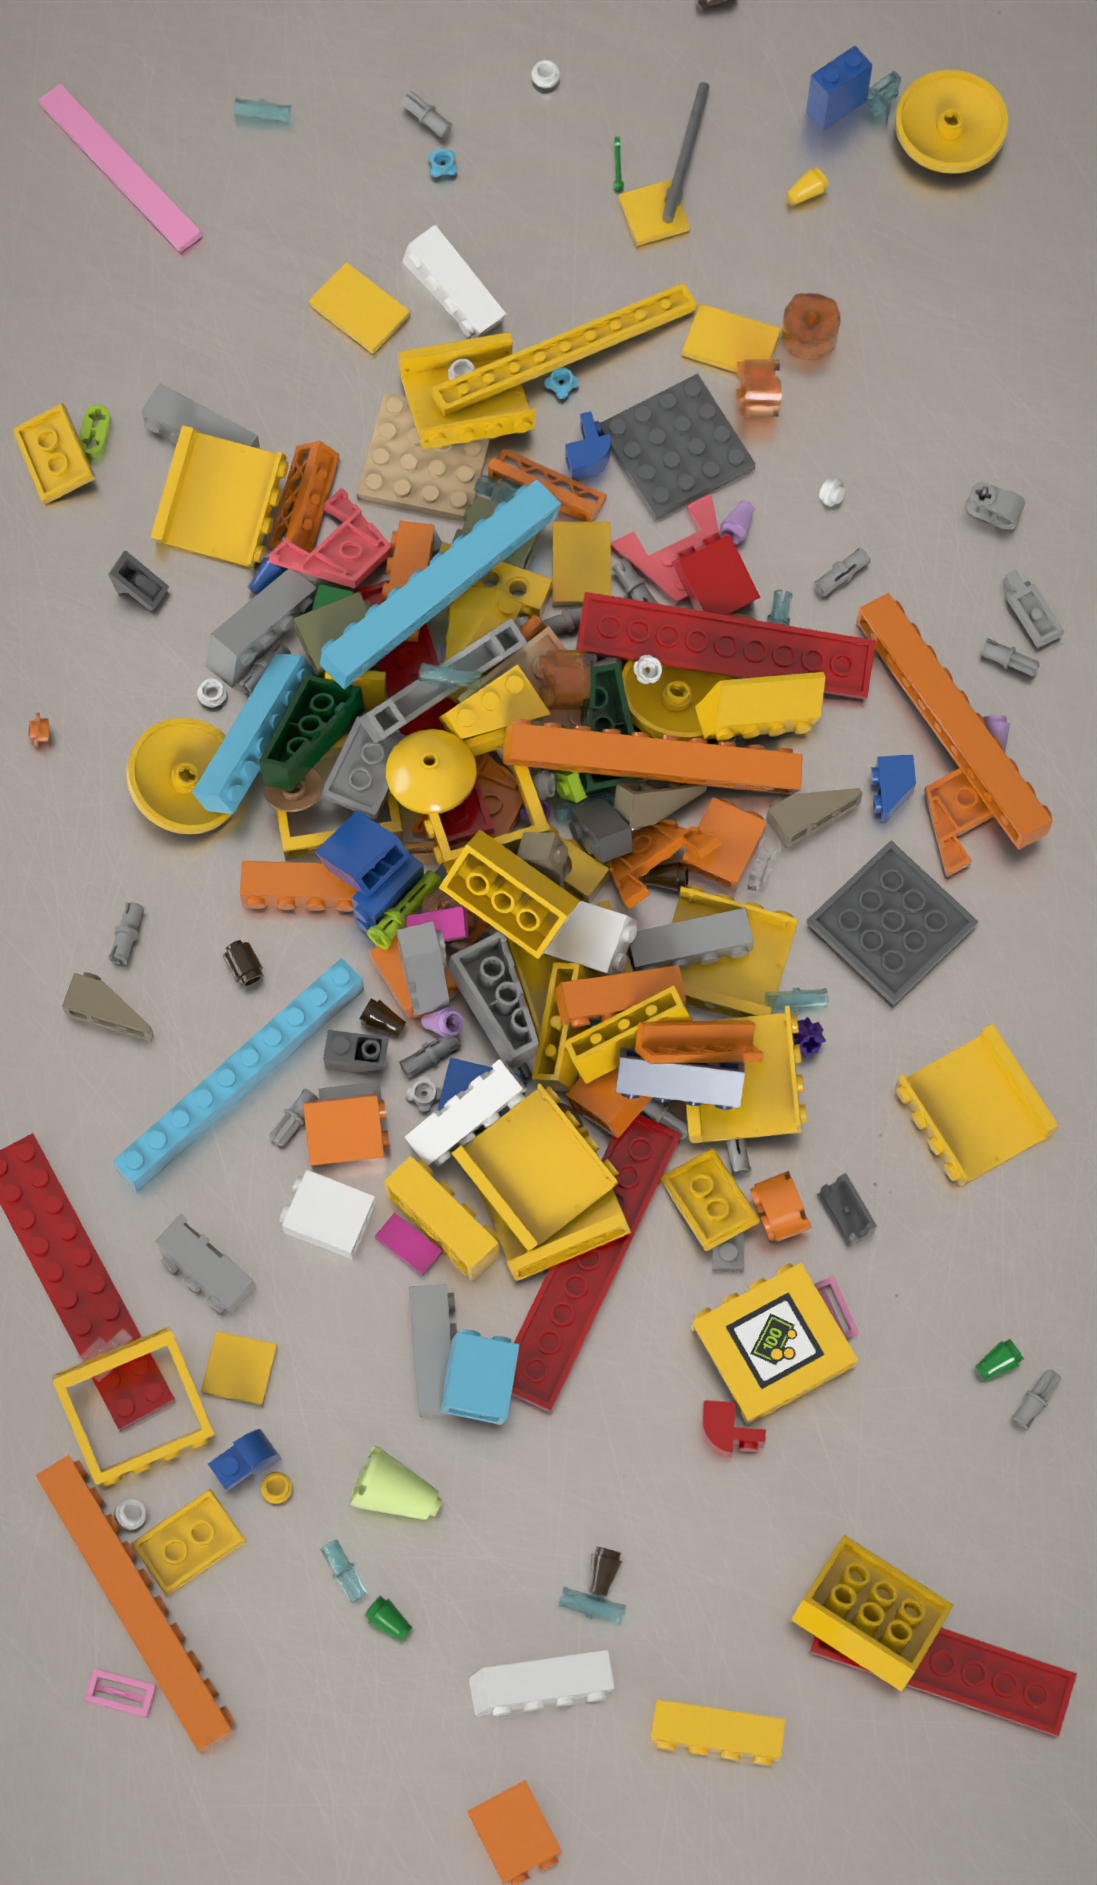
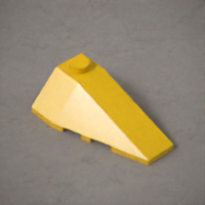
[443,586,522,704]

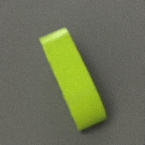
[79,405,111,460]

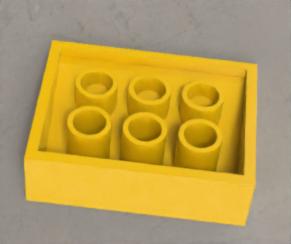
[791,1535,954,1692]

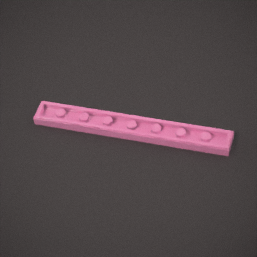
[38,84,202,253]

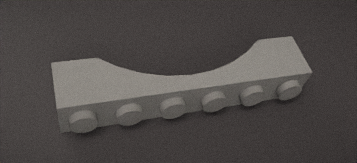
[358,618,527,743]

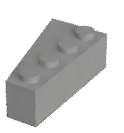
[206,569,317,688]
[447,931,539,1069]

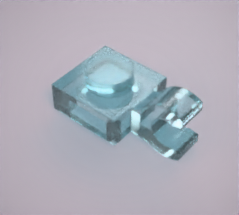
[474,475,521,503]

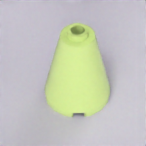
[349,1446,442,1520]

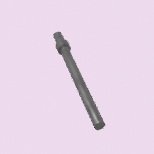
[662,82,710,223]

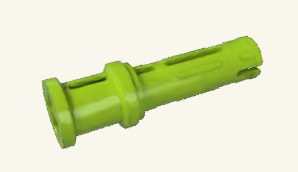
[367,870,442,950]

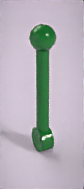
[613,137,624,190]

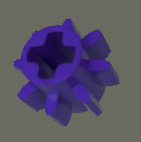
[793,1017,826,1057]

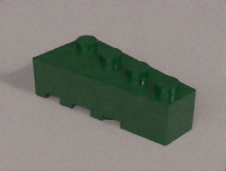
[579,662,644,794]
[259,674,365,791]

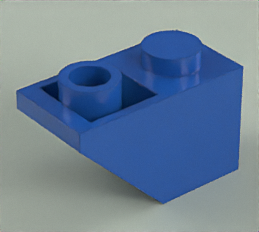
[871,754,916,823]

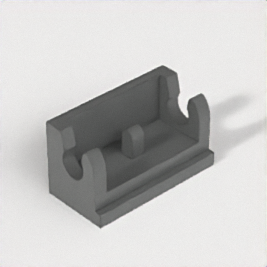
[817,1173,877,1248]

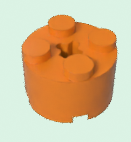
[749,1171,812,1242]

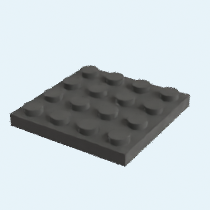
[600,373,756,520]
[807,840,978,1005]

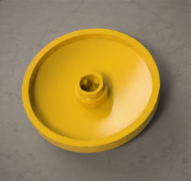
[895,70,1008,173]
[622,661,732,742]
[126,717,232,834]

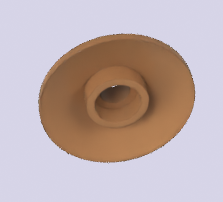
[264,768,324,812]

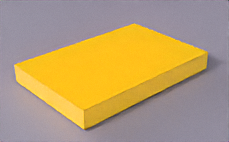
[309,262,411,354]
[682,303,781,381]
[12,403,96,505]
[552,521,611,606]
[661,1148,760,1251]
[130,1489,246,1597]

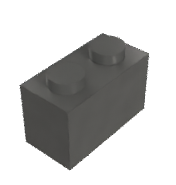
[569,798,633,863]

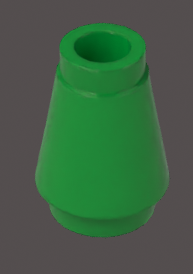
[975,1338,1024,1381]
[364,1595,412,1642]

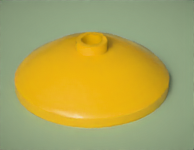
[386,729,477,814]

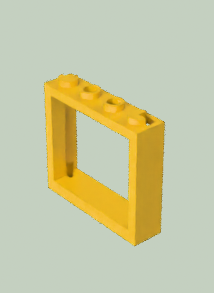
[424,728,550,874]
[277,735,403,860]
[52,1326,215,1486]

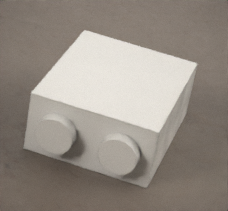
[544,901,637,975]
[279,1170,376,1260]

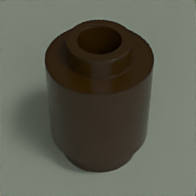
[223,940,264,987]

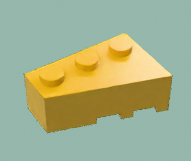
[438,664,551,740]

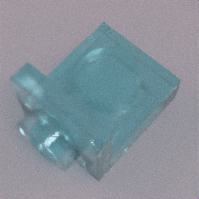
[866,71,901,121]

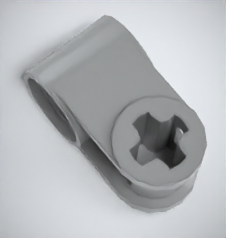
[966,482,1025,530]

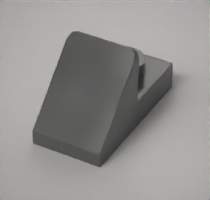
[108,551,170,610]

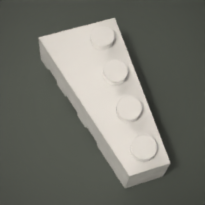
[402,225,506,338]
[405,1059,527,1167]
[469,1650,615,1717]

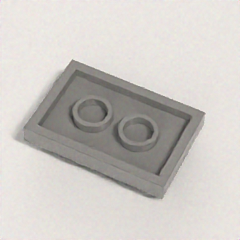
[321,716,406,820]

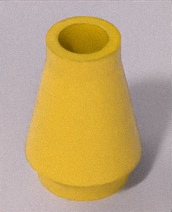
[785,167,829,206]

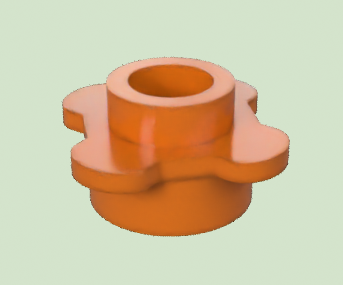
[28,713,49,747]

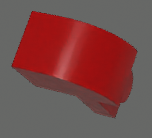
[702,1400,766,1458]

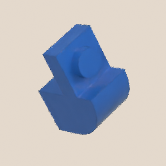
[565,411,611,481]
[208,1429,281,1492]

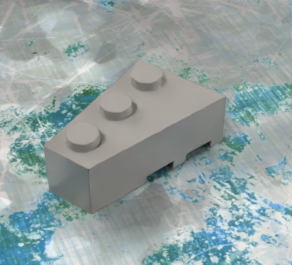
[397,921,450,1016]
[155,1214,256,1315]

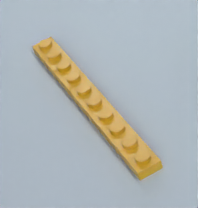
[431,282,697,416]

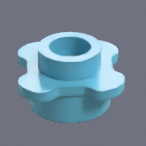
[428,149,458,177]
[545,367,579,399]

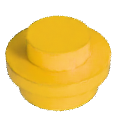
[260,1472,293,1504]

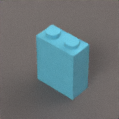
[440,1330,519,1425]

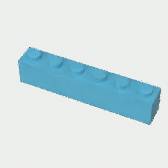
[192,653,316,814]

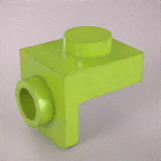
[551,770,586,803]

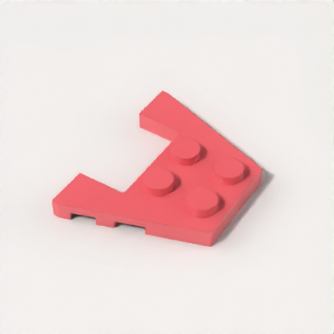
[269,488,392,588]
[611,494,720,606]

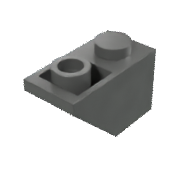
[323,1030,389,1073]

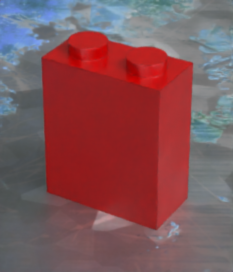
[672,532,760,615]

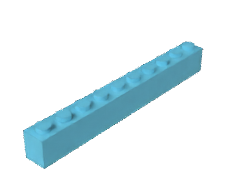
[319,479,561,689]
[113,958,364,1192]

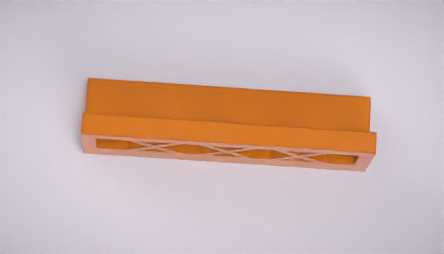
[267,441,340,553]
[488,448,607,522]
[635,1020,763,1064]

